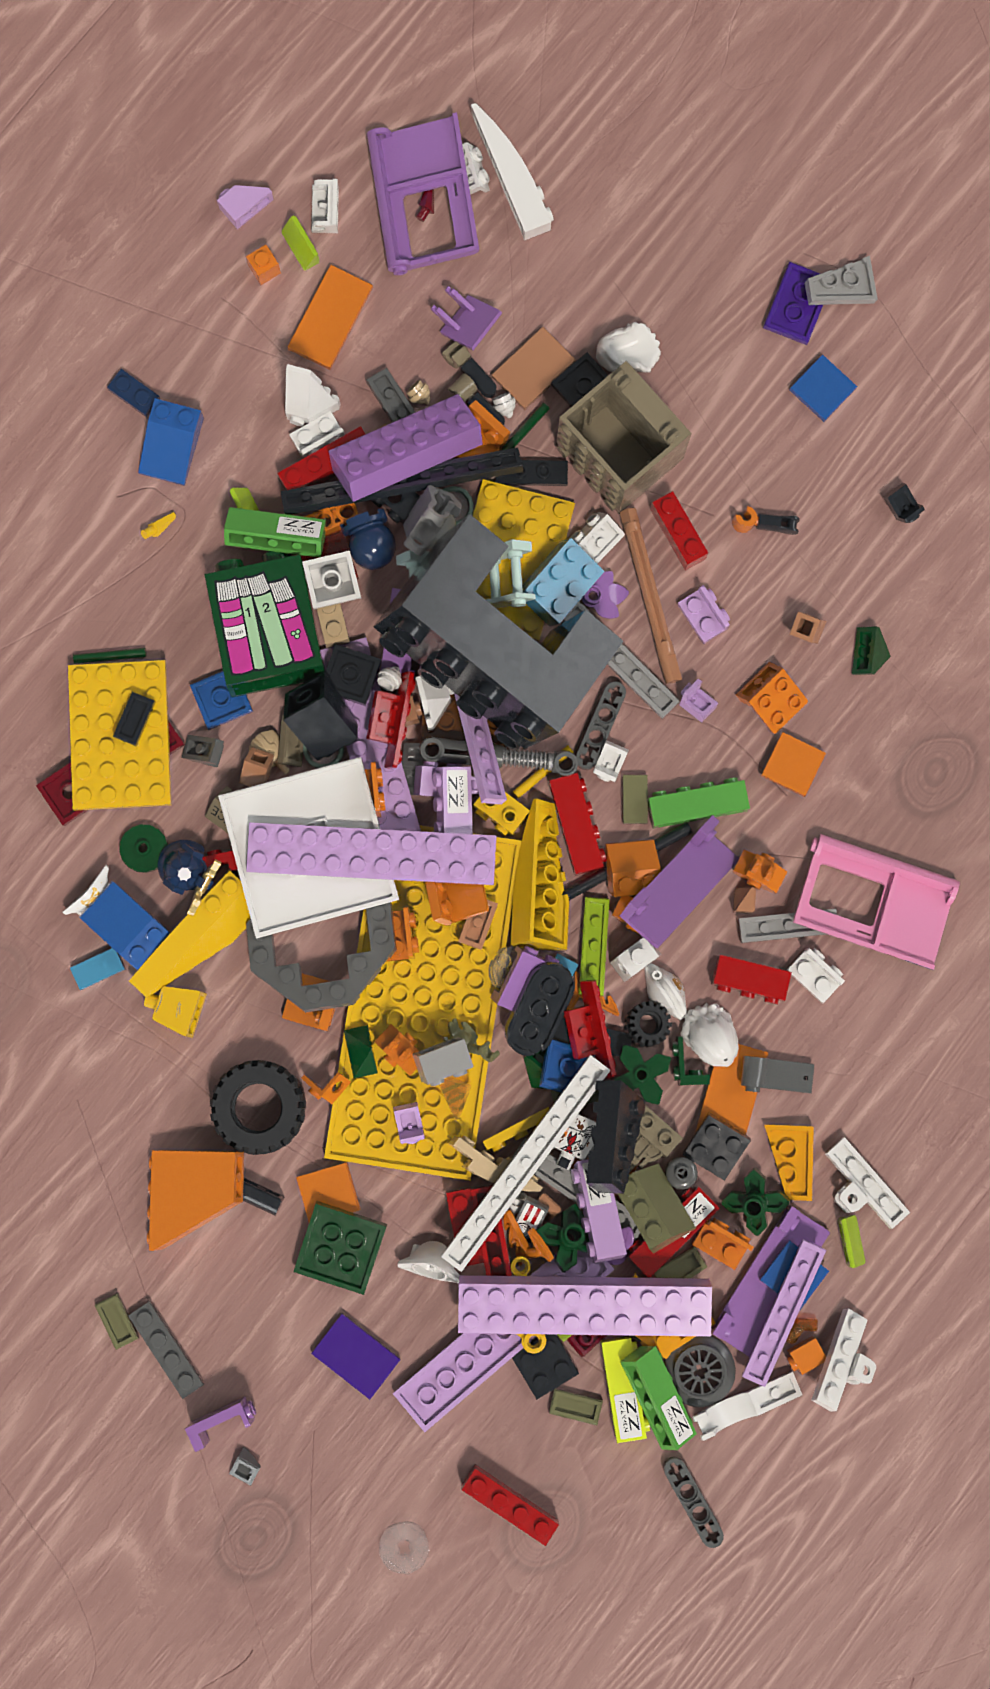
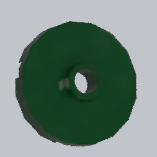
[119,824,168,873]

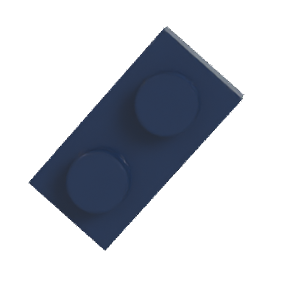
[107,369,160,417]

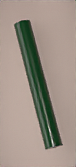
[500,402,550,451]
[73,648,147,664]

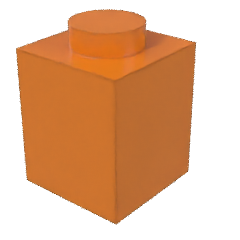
[246,244,281,285]
[786,1336,826,1375]

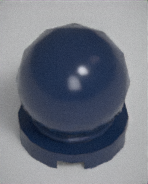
[340,509,396,570]

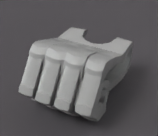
[403,485,462,556]

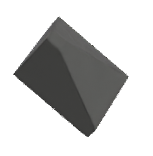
[229,1447,261,1486]

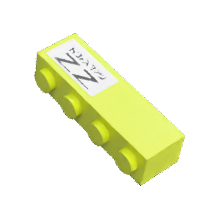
[601,1336,650,1443]

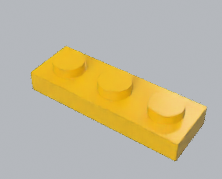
[483,1107,549,1152]

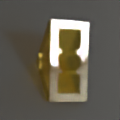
[439,1077,472,1120]

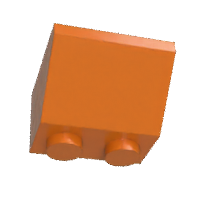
[605,839,661,897]

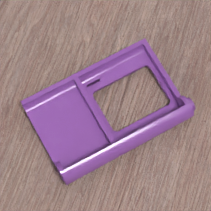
[367,112,479,275]

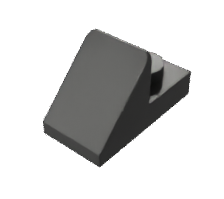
[181,735,224,767]

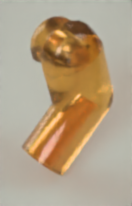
[786,1318,818,1344]

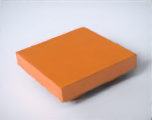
[761,732,826,797]

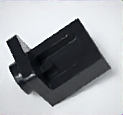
[883,483,925,523]

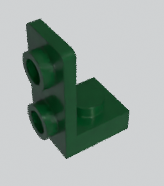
[672,1036,710,1086]

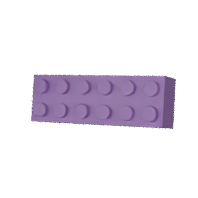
[329,394,482,502]

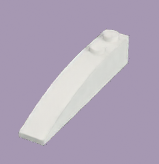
[471,103,554,241]

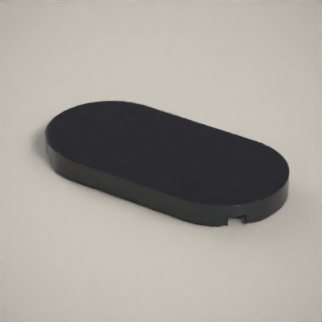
[505,962,575,1056]

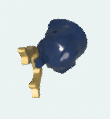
[158,840,222,916]

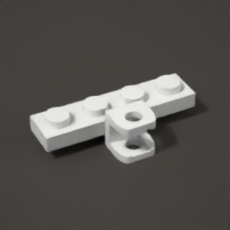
[825,1137,910,1229]
[812,1308,876,1412]

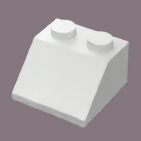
[302,551,361,609]

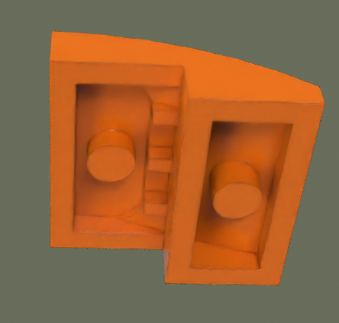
[296,1162,361,1222]

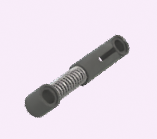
[420,736,578,776]

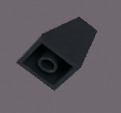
[283,671,358,761]

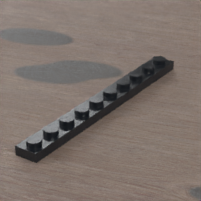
[281,447,523,515]

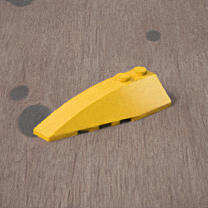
[511,799,569,950]
[129,870,251,998]

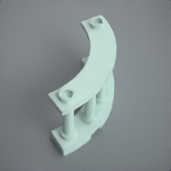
[396,539,536,608]

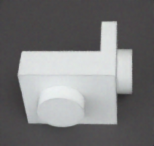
[593,740,629,782]

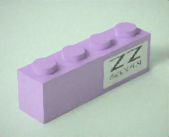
[433,767,473,834]
[571,1159,627,1263]

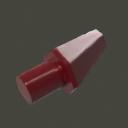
[416,189,434,222]

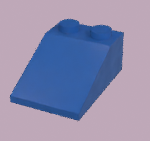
[138,398,204,486]
[79,881,170,970]

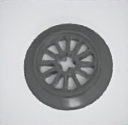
[664,1336,736,1407]

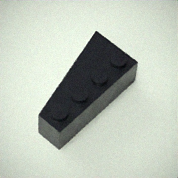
[586,1080,646,1194]

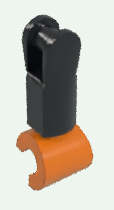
[732,506,800,535]

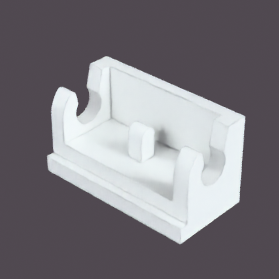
[311,179,339,233]

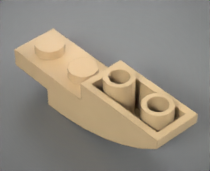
[449,1135,543,1192]

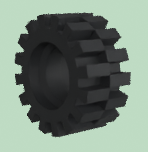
[624,1001,672,1048]

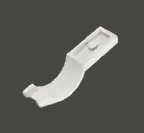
[692,1371,802,1441]

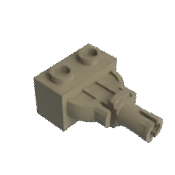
[629,1105,683,1173]

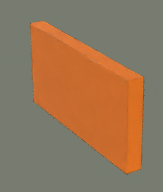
[288,265,373,370]
[695,1044,768,1135]

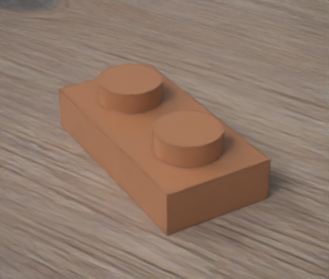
[458,900,498,950]

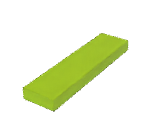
[578,897,610,996]

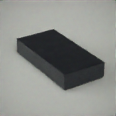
[113,692,156,747]

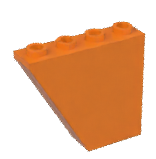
[147,1150,244,1251]

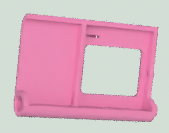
[793,834,960,970]

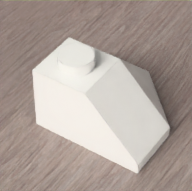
[416,676,454,732]

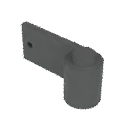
[741,1056,815,1094]

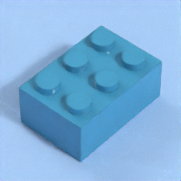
[522,538,605,627]

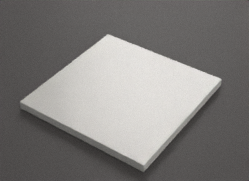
[218,757,399,938]

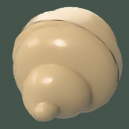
[406,380,430,405]

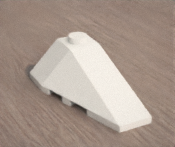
[285,364,341,426]

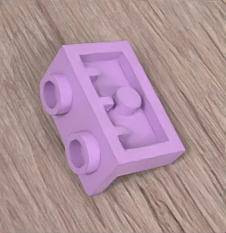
[677,585,730,644]

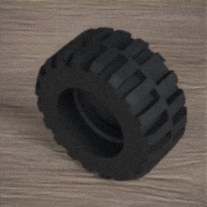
[210,1060,306,1155]

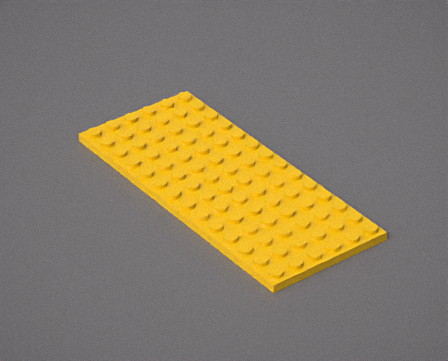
[324,825,522,1180]

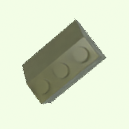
[618,1164,696,1254]

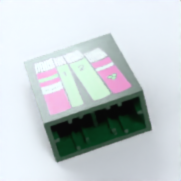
[204,551,325,698]

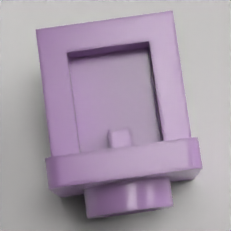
[679,679,718,723]
[393,1102,425,1144]

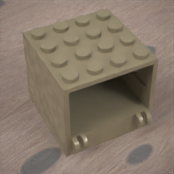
[556,361,692,514]

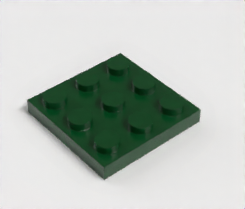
[293,1201,387,1295]

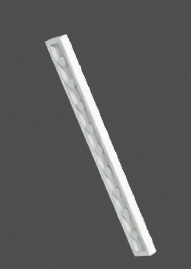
[441,1055,610,1272]

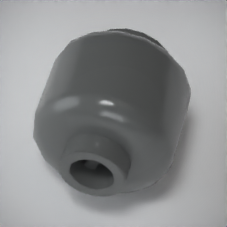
[665,1157,698,1189]

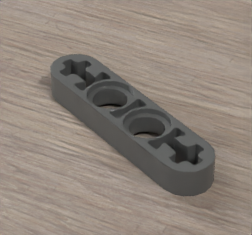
[576,682,626,771]
[663,1457,724,1548]

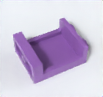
[490,945,559,1011]
[185,1397,257,1452]

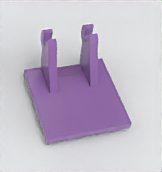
[431,286,502,351]

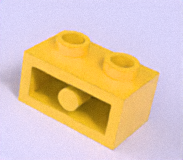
[473,792,530,836]

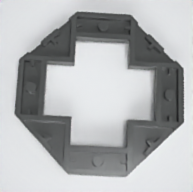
[246,902,397,1013]

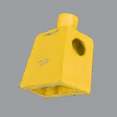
[144,986,207,1038]

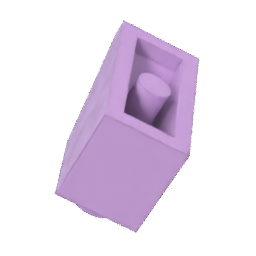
[217,185,274,229]

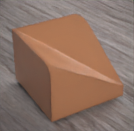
[733,887,756,914]
[536,1192,561,1221]

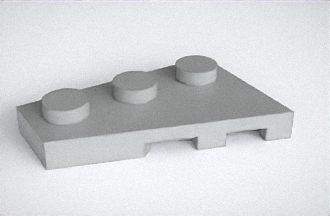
[805,256,878,305]

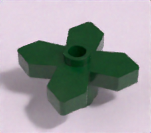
[614,1045,671,1105]
[722,1168,790,1236]
[537,1204,589,1273]

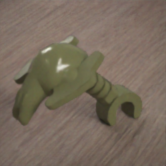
[443,1018,500,1062]

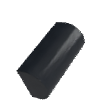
[243,1178,285,1216]

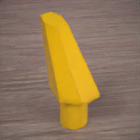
[141,512,176,539]

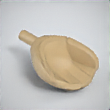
[249,730,289,774]

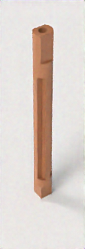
[619,508,682,684]

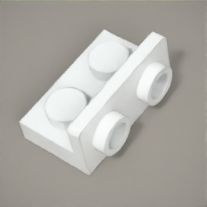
[455,142,490,196]
[289,411,345,458]
[570,512,625,564]
[786,948,845,1003]

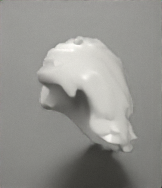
[596,322,661,373]
[681,1003,739,1067]

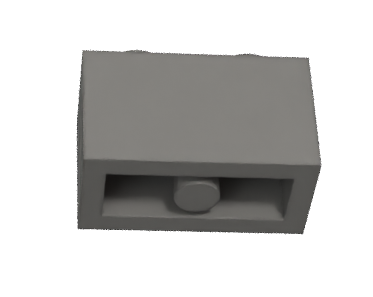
[412,1037,474,1086]

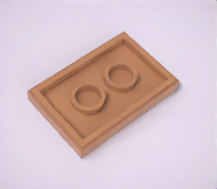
[492,327,576,411]

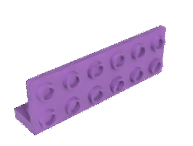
[620,815,739,948]
[711,1205,830,1357]

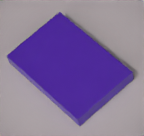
[763,262,823,345]
[311,1313,401,1400]

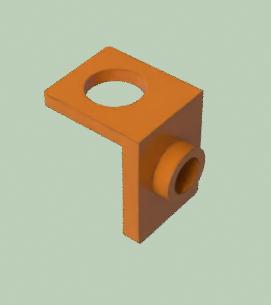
[301,1072,351,1104]

